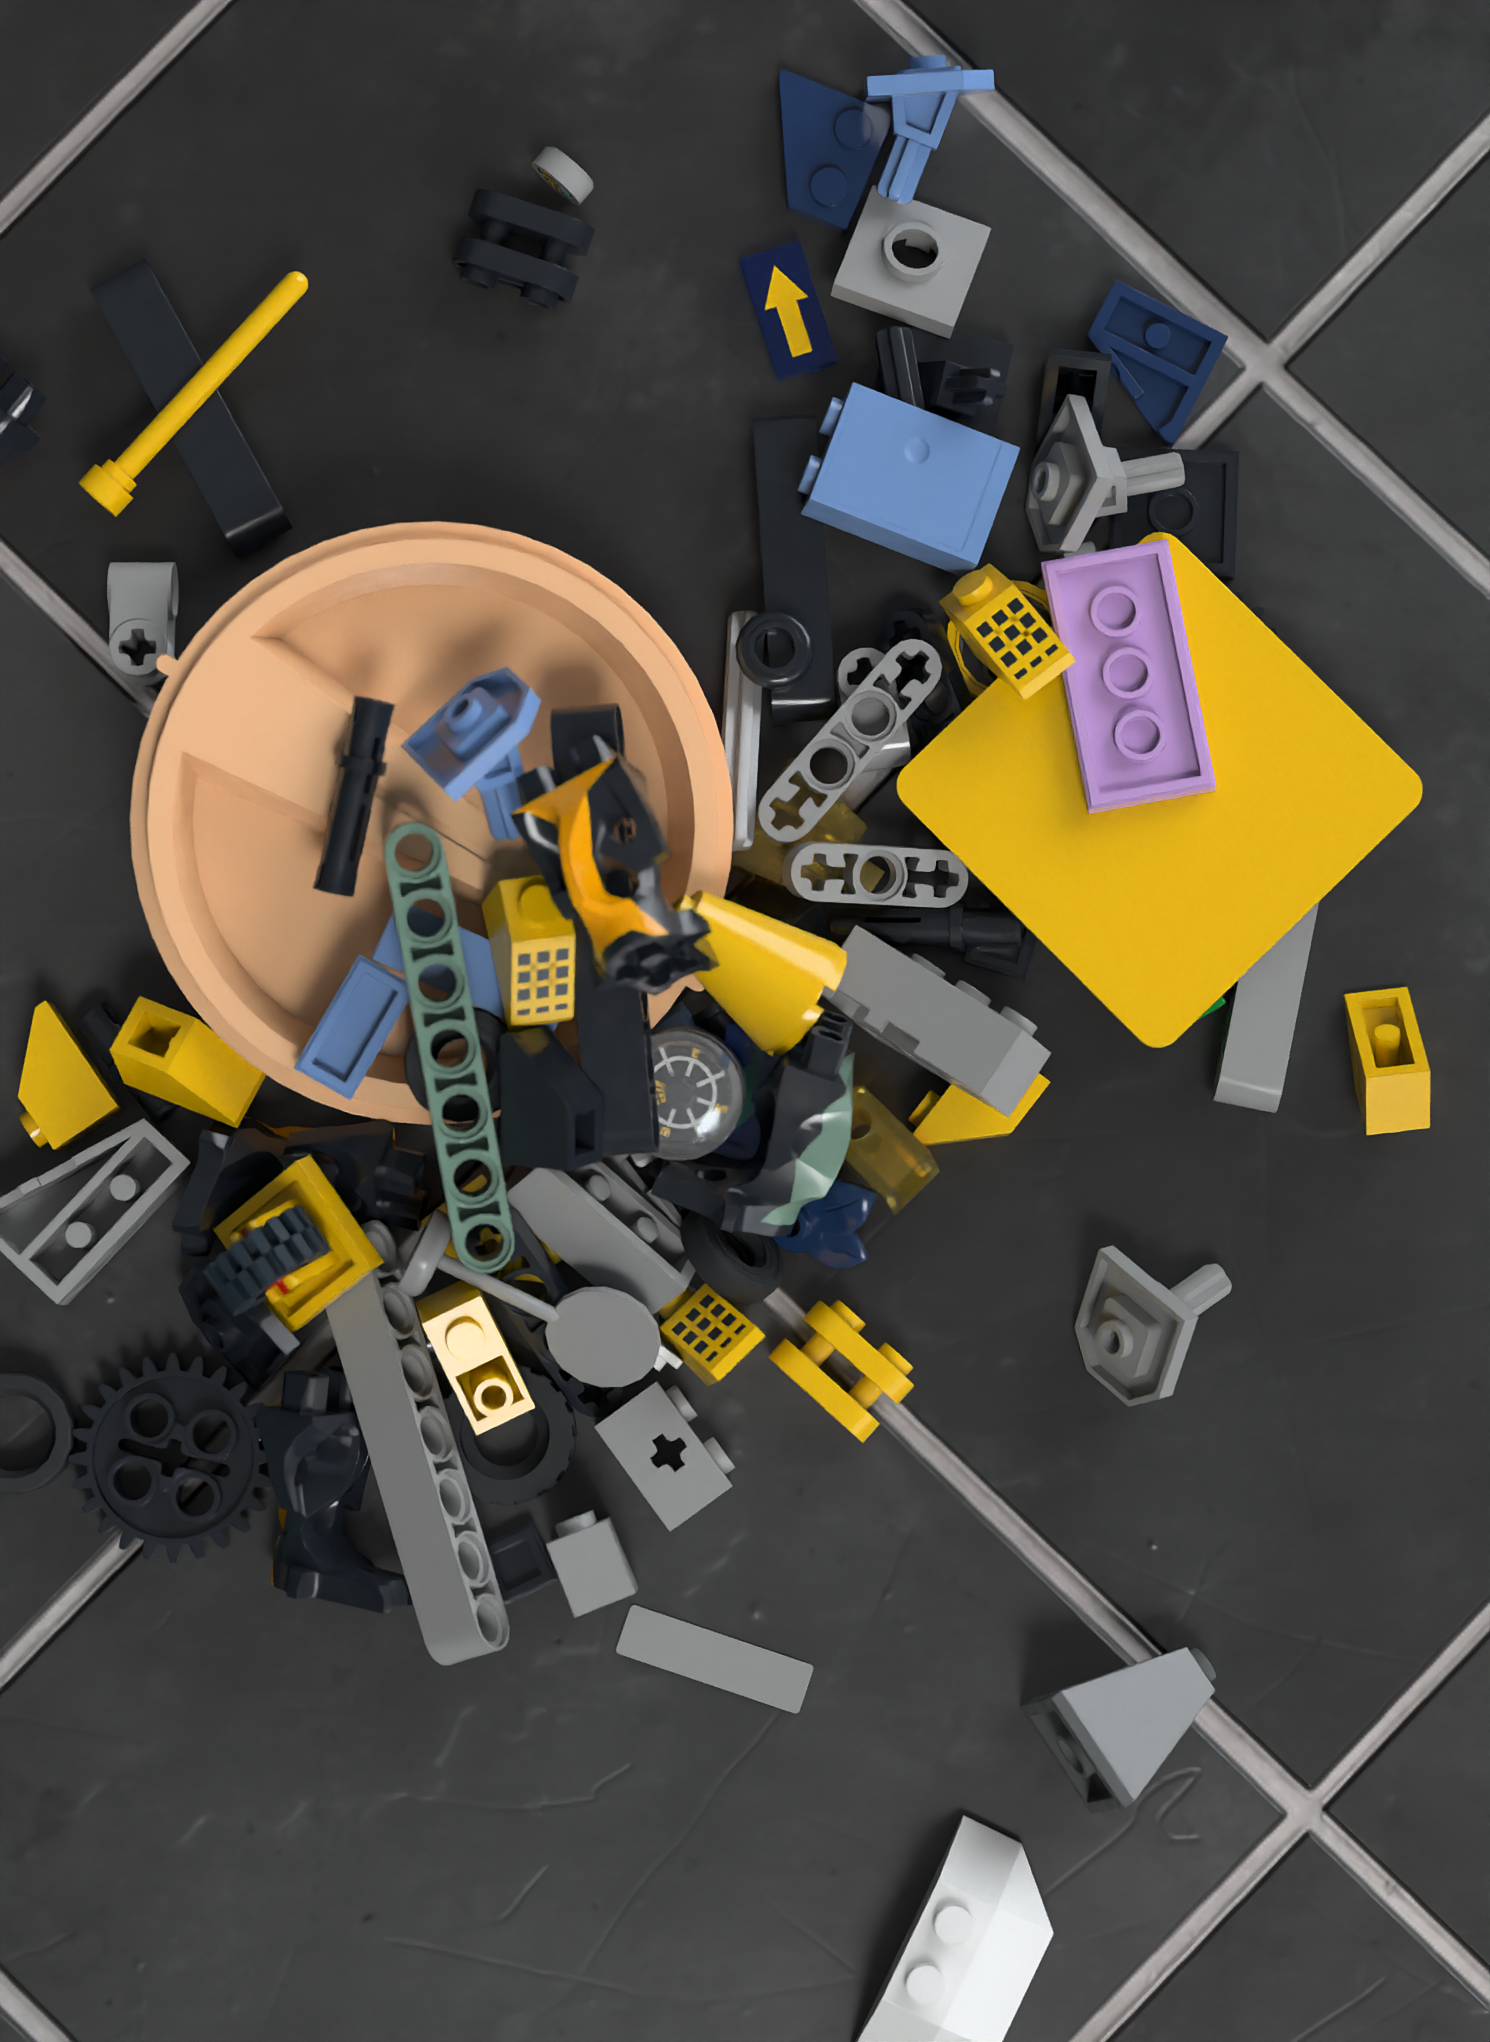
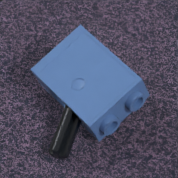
[797,326,1020,577]

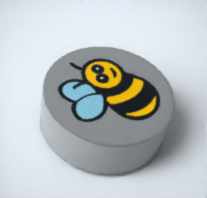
[531,146,594,206]

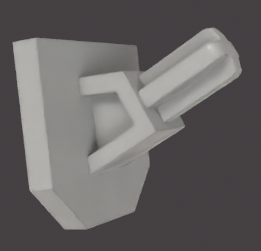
[1026,394,1185,555]
[1074,1245,1232,1407]

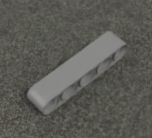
[1212,902,1319,1113]

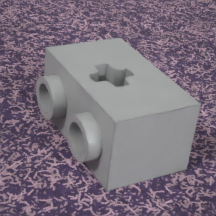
[594,1381,736,1532]
[546,1510,639,1617]

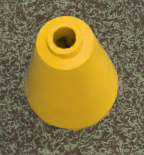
[671,890,847,1056]

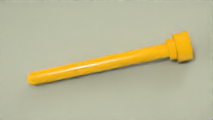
[78,271,308,517]

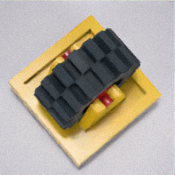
[204,1155,384,1333]

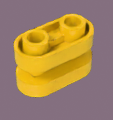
[768,1299,914,1443]

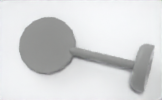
[396,1208,661,1387]

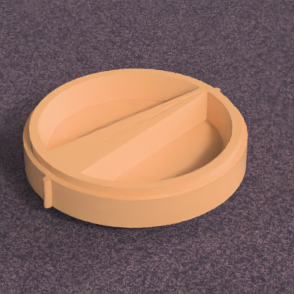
[130,521,734,1125]

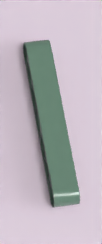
[383,821,514,1273]

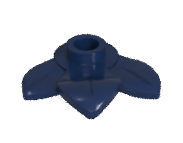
[771,1178,877,1269]

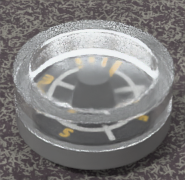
[650,1026,747,1160]

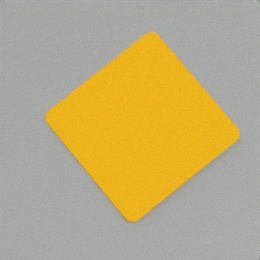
[897,532,1423,1048]

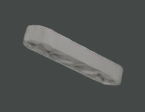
[757,639,942,844]

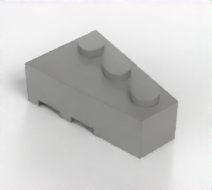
[821,925,1051,1118]
[0,1118,196,1305]
[505,1154,696,1315]

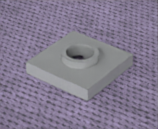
[830,185,991,339]

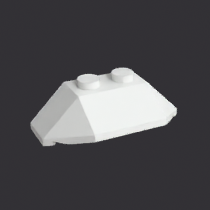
[855,1815,1054,2042]

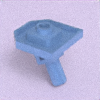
[863,55,994,205]
[400,667,541,840]

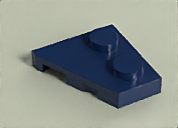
[779,69,892,235]
[1086,280,1229,448]

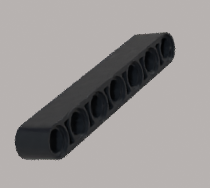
[550,703,660,1157]

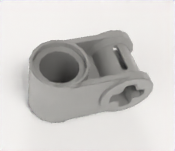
[107,562,179,687]
[834,648,911,773]

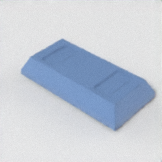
[294,954,409,1100]

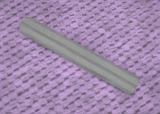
[721,610,765,852]

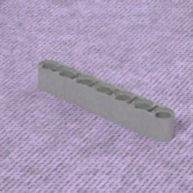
[326,1220,510,1665]

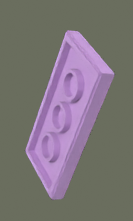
[1041,539,1216,814]

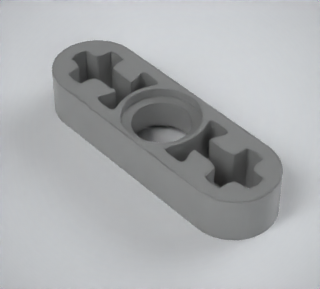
[782,841,968,908]

